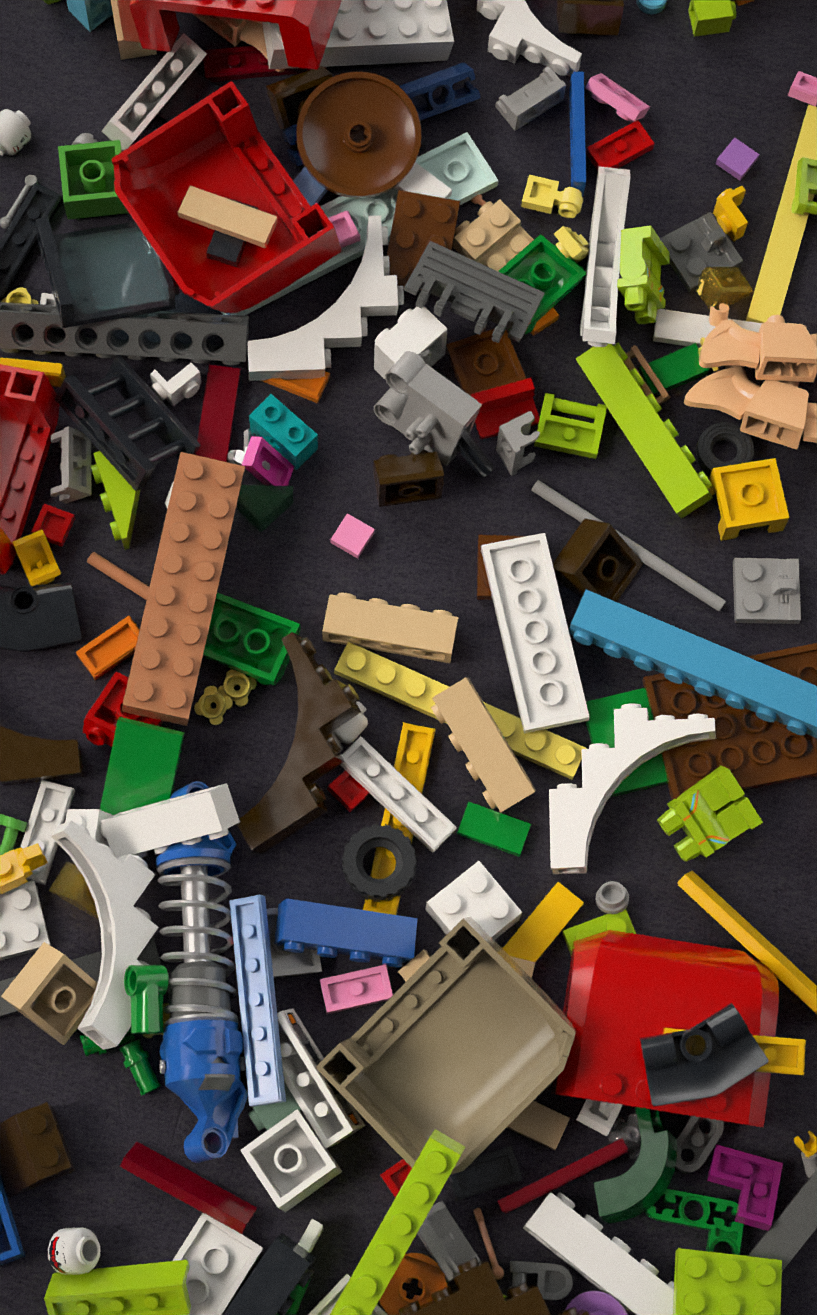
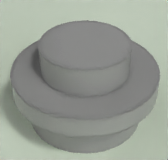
[596,881,629,914]

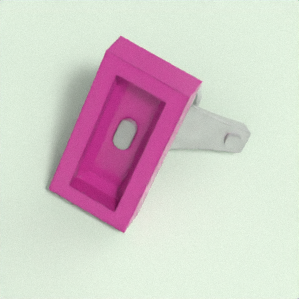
[227,428,294,495]

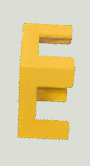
[709,458,789,541]

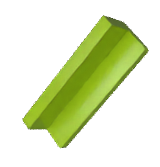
[44,1260,191,1315]

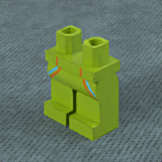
[617,225,670,324]
[657,766,763,862]

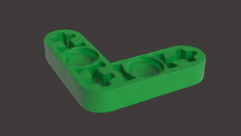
[645,1189,744,1255]

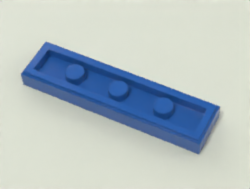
[569,72,586,196]

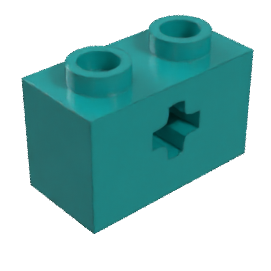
[249,394,318,470]

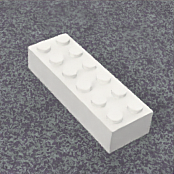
[262,0,454,69]

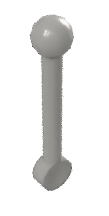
[0,175,38,229]

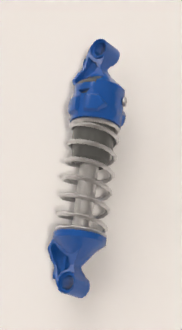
[156,781,248,1163]

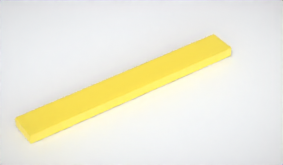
[746,104,817,323]

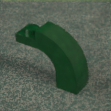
[594,1107,677,1224]

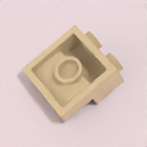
[453,199,534,271]

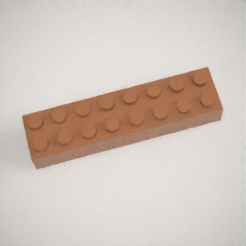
[122,452,245,726]

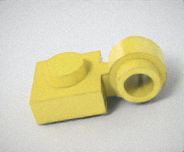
[521,175,583,218]
[554,226,589,263]

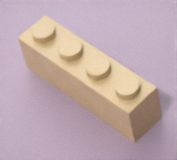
[322,593,458,663]
[431,677,536,812]

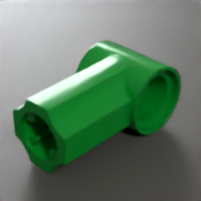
[124,965,169,1034]

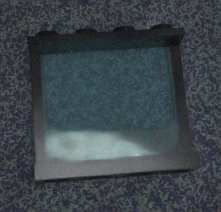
[36,217,180,328]

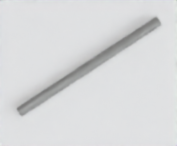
[531,480,726,611]

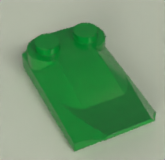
[498,234,587,334]
[203,592,301,686]

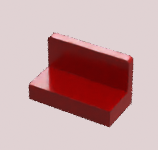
[470,378,540,440]

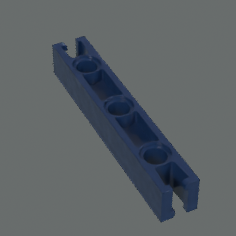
[281,62,481,166]

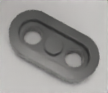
[675,1116,724,1173]

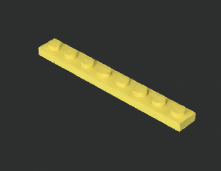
[334,642,587,780]

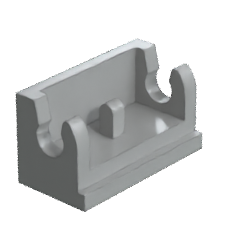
[495,66,566,131]
[496,411,540,476]
[51,426,91,504]
[417,1201,480,1282]

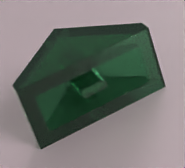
[236,485,294,532]

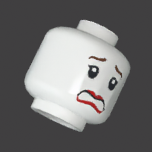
[0,109,31,156]

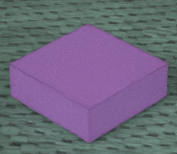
[716,138,760,181]

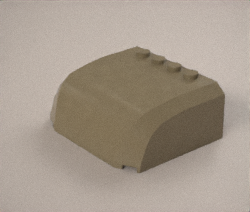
[315,917,576,1174]

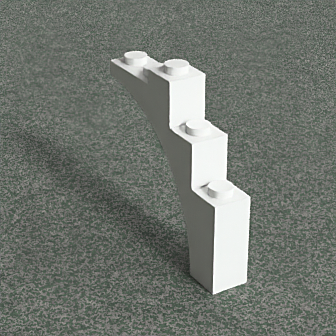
[477,0,582,77]
[580,166,631,347]
[248,215,404,381]
[549,704,716,874]
[51,820,158,1050]

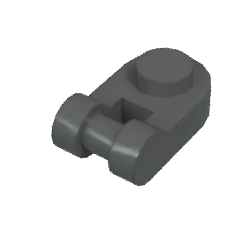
[508,1261,573,1301]

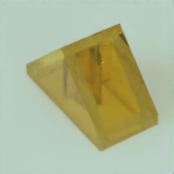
[696,267,754,310]
[49,862,99,919]

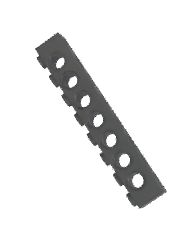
[0,302,249,365]

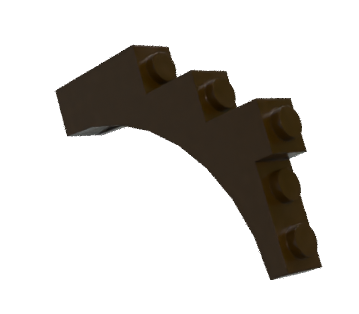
[237,632,361,854]
[0,726,84,786]
[398,1257,589,1315]

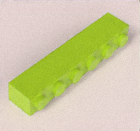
[576,343,713,519]
[330,1129,465,1315]

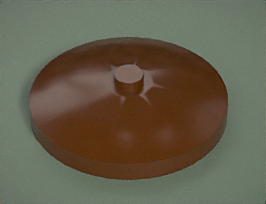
[296,72,421,199]

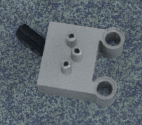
[374,351,493,478]

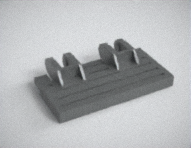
[404,241,545,343]

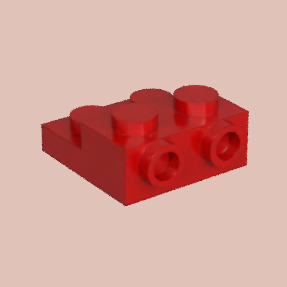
[83,672,163,747]

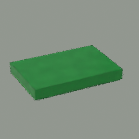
[586,688,668,797]
[100,717,185,815]

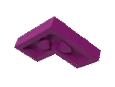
[707,1144,783,1231]

